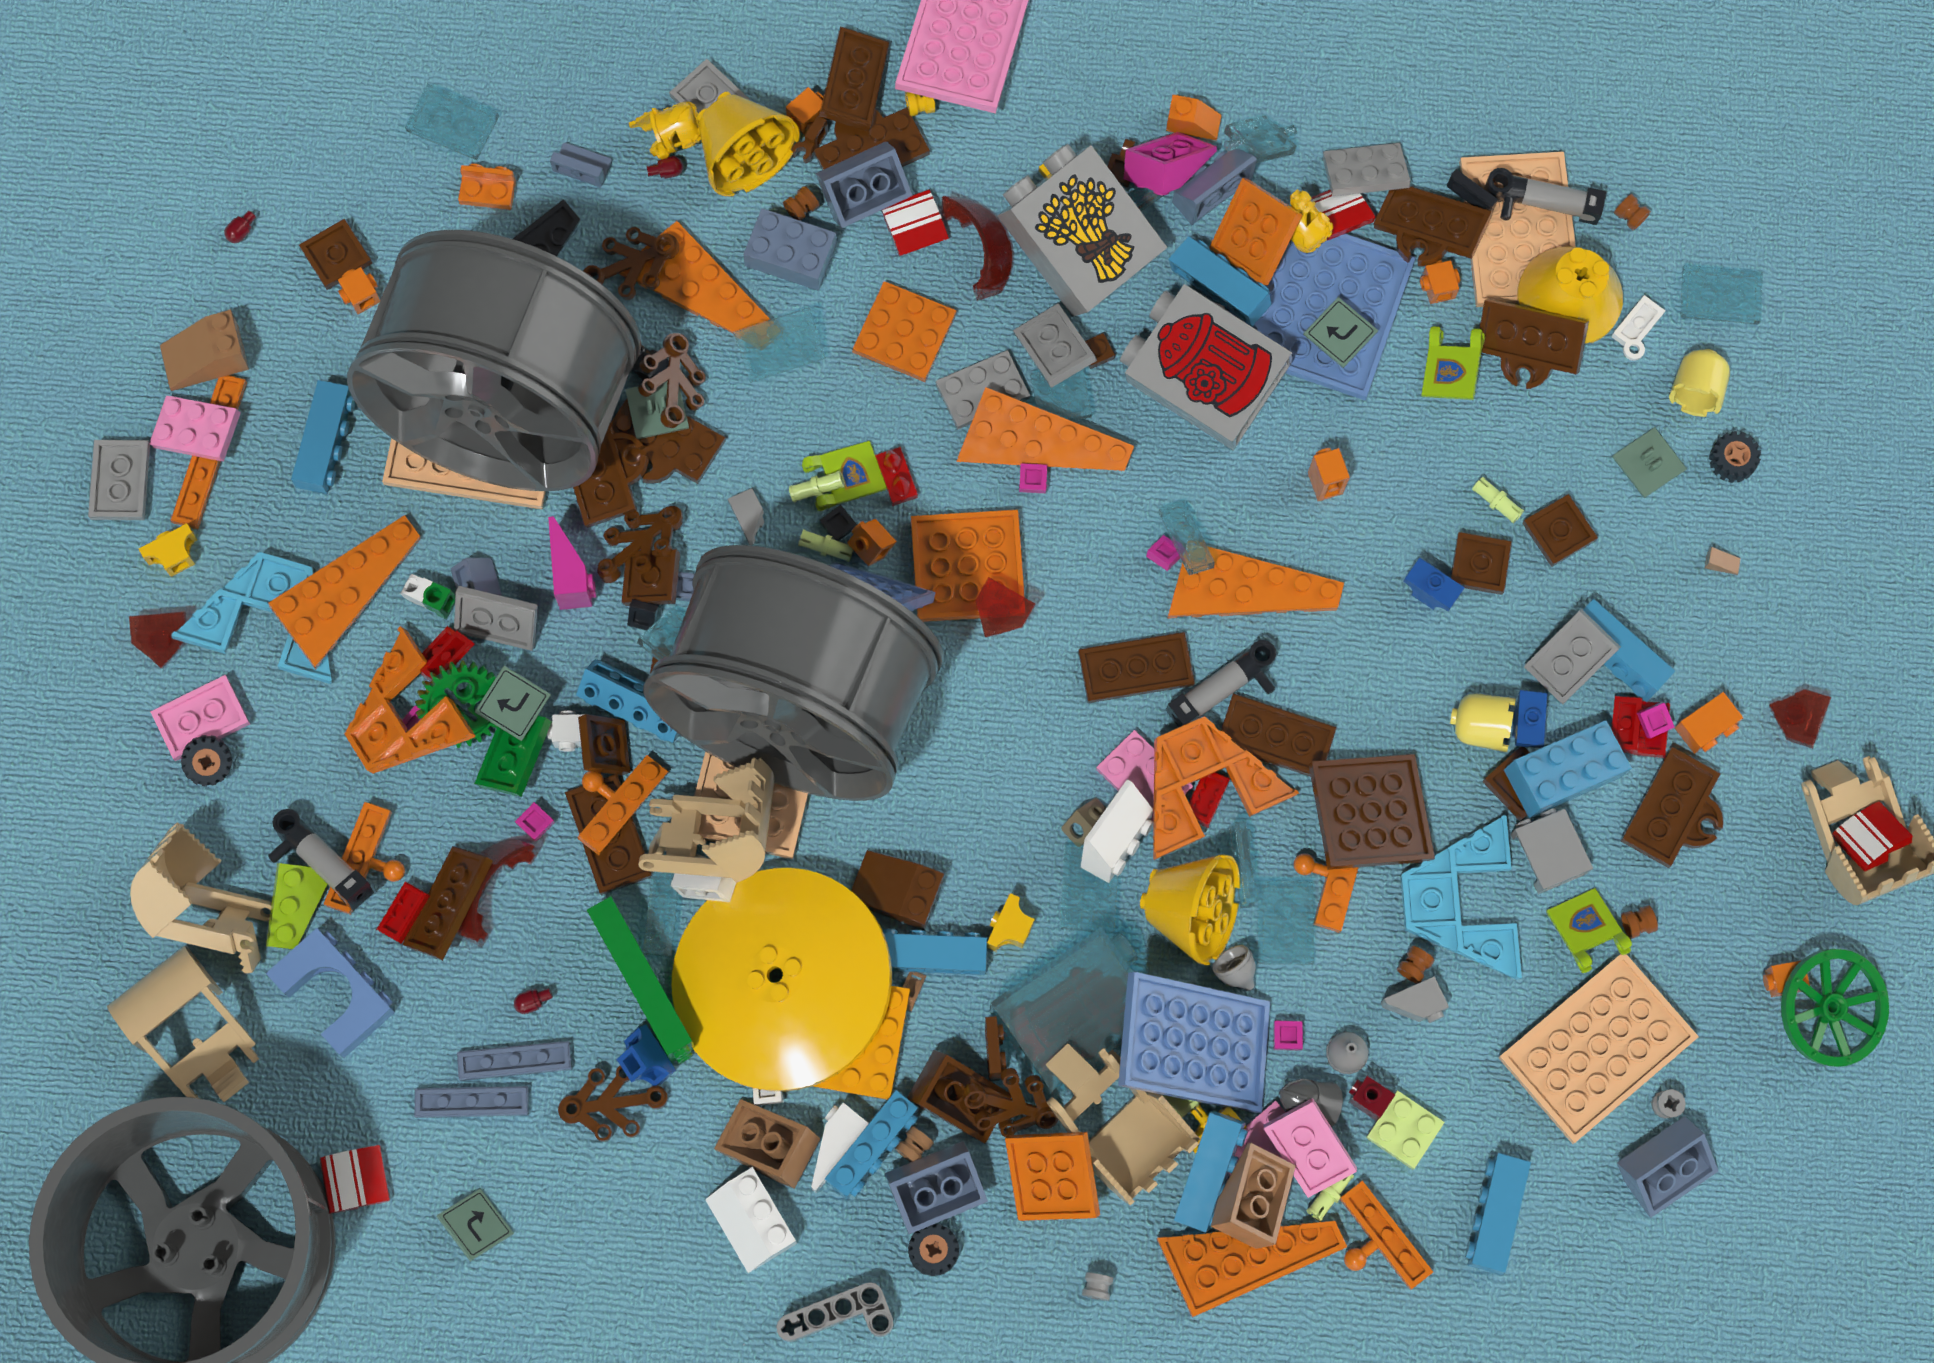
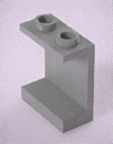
[1511,808,1593,895]

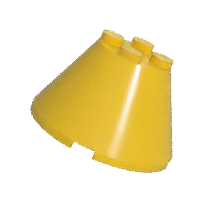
[697,91,800,196]
[1517,246,1623,344]
[1140,854,1240,965]

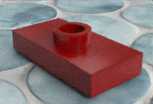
[1189,772,1230,828]
[376,882,430,944]

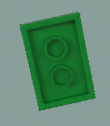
[474,716,552,797]

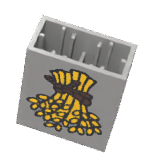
[997,143,1167,317]

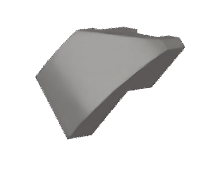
[728,488,764,546]

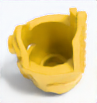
[629,101,701,159]
[1290,189,1333,253]

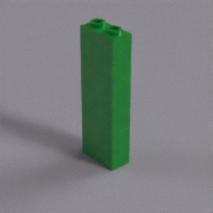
[587,896,695,1064]

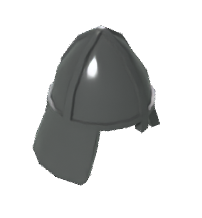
[1279,1079,1343,1127]

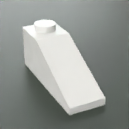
[811,1103,869,1193]

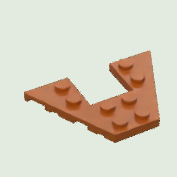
[345,626,475,774]
[1153,716,1299,860]

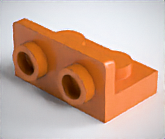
[458,164,516,210]

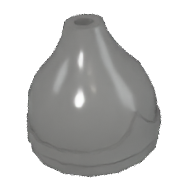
[1212,945,1256,991]
[1326,1032,1369,1074]

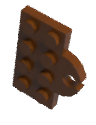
[814,107,930,170]
[1374,186,1492,266]
[1480,299,1589,389]
[611,386,726,484]
[573,422,648,528]
[1620,747,1723,868]

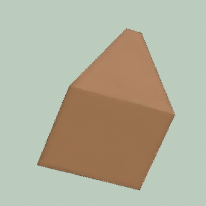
[1704,547,1741,575]
[902,972,926,1012]

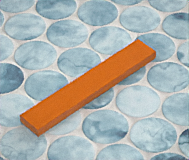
[170,375,247,530]

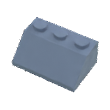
[1172,147,1257,225]
[1617,1116,1719,1218]

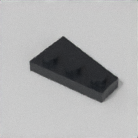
[513,199,580,257]

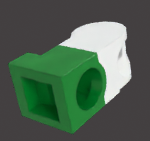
[400,574,456,620]

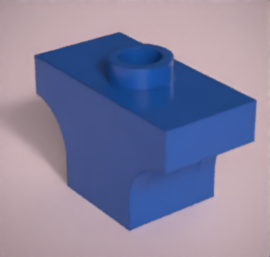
[1403,558,1465,611]
[1512,690,1547,748]
[616,1024,676,1086]

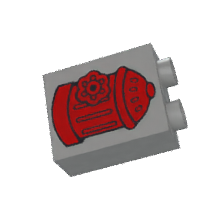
[1120,284,1292,451]

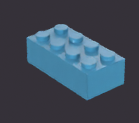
[1504,720,1632,818]

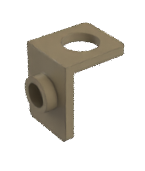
[1061,798,1106,848]

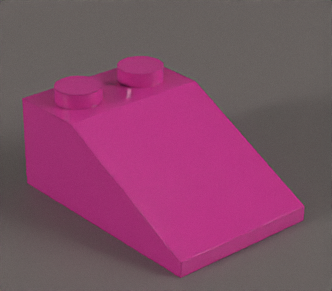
[1124,132,1217,195]
[548,516,596,610]

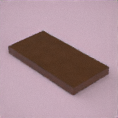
[819,26,889,131]
[1078,632,1195,703]
[1221,694,1337,777]
[565,774,653,895]
[402,846,493,961]

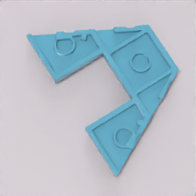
[171,552,332,684]
[1400,815,1522,980]

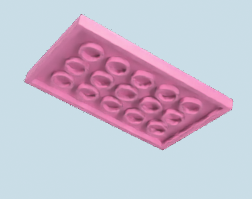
[895,0,1029,114]

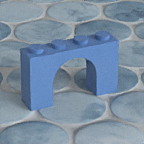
[266,928,395,1058]

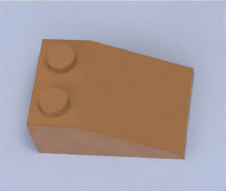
[160,310,249,391]
[714,1099,820,1189]
[1211,1143,1296,1249]

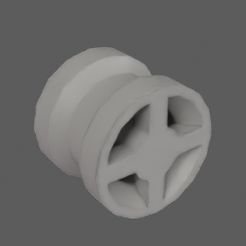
[1651,1089,1686,1119]
[1082,1272,1113,1301]

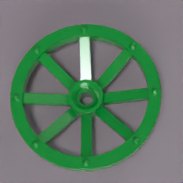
[1781,949,1889,1067]

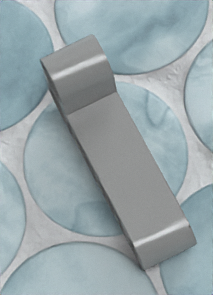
[777,1282,893,1342]

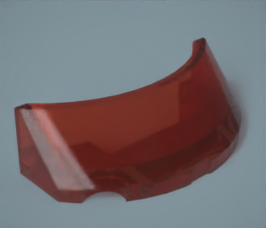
[941,196,1012,301]
[457,839,539,948]

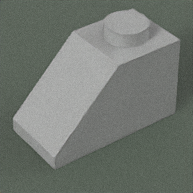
[1381,976,1449,1023]

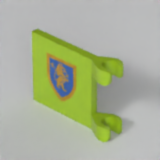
[1421,326,1485,400]
[802,441,887,511]
[1546,888,1632,973]

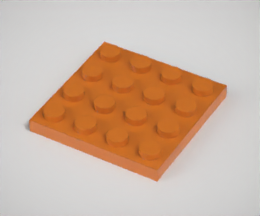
[911,510,1026,622]

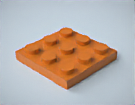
[1209,178,1303,286]
[852,281,956,382]
[1005,1132,1100,1221]

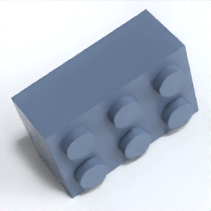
[816,141,913,228]
[743,208,837,291]
[884,1141,988,1234]

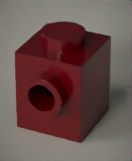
[1348,1076,1395,1121]

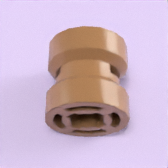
[894,1126,934,1162]

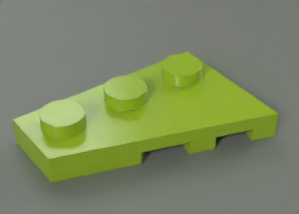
[266,863,327,949]

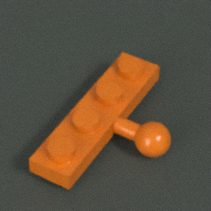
[577,755,668,855]
[324,802,405,915]
[1293,853,1358,933]
[1340,1180,1433,1290]

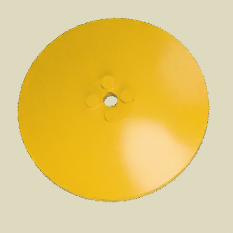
[671,868,892,1091]

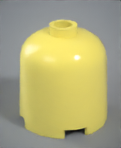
[1669,349,1730,417]
[1450,694,1516,752]

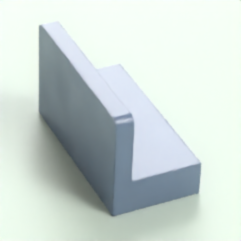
[550,143,612,188]
[450,558,502,596]

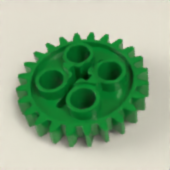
[415,660,498,748]

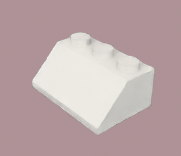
[1081,779,1153,883]
[705,1167,797,1273]

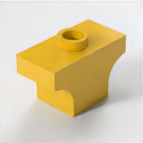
[139,523,197,577]
[987,893,1035,952]

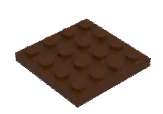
[1309,754,1435,870]

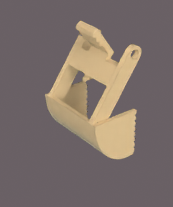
[1801,756,1934,905]
[639,758,774,883]
[130,822,272,973]
[107,945,259,1102]
[1046,1043,1200,1205]

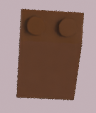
[851,850,944,931]
[907,1050,1011,1144]

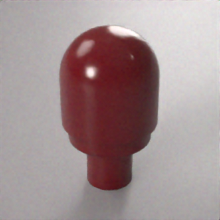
[646,156,684,179]
[224,210,256,244]
[514,988,553,1014]

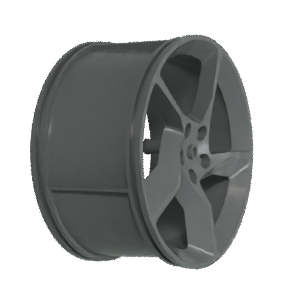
[347,230,641,491]
[643,545,944,801]
[29,1097,336,1363]

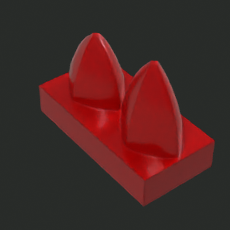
[875,447,918,506]

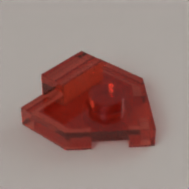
[975,577,1036,638]
[129,612,186,668]
[1769,689,1831,749]

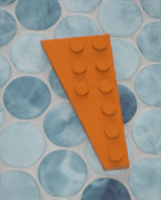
[619,221,781,351]
[956,387,1134,471]
[268,515,420,670]
[1167,541,1344,619]
[1156,1221,1347,1318]

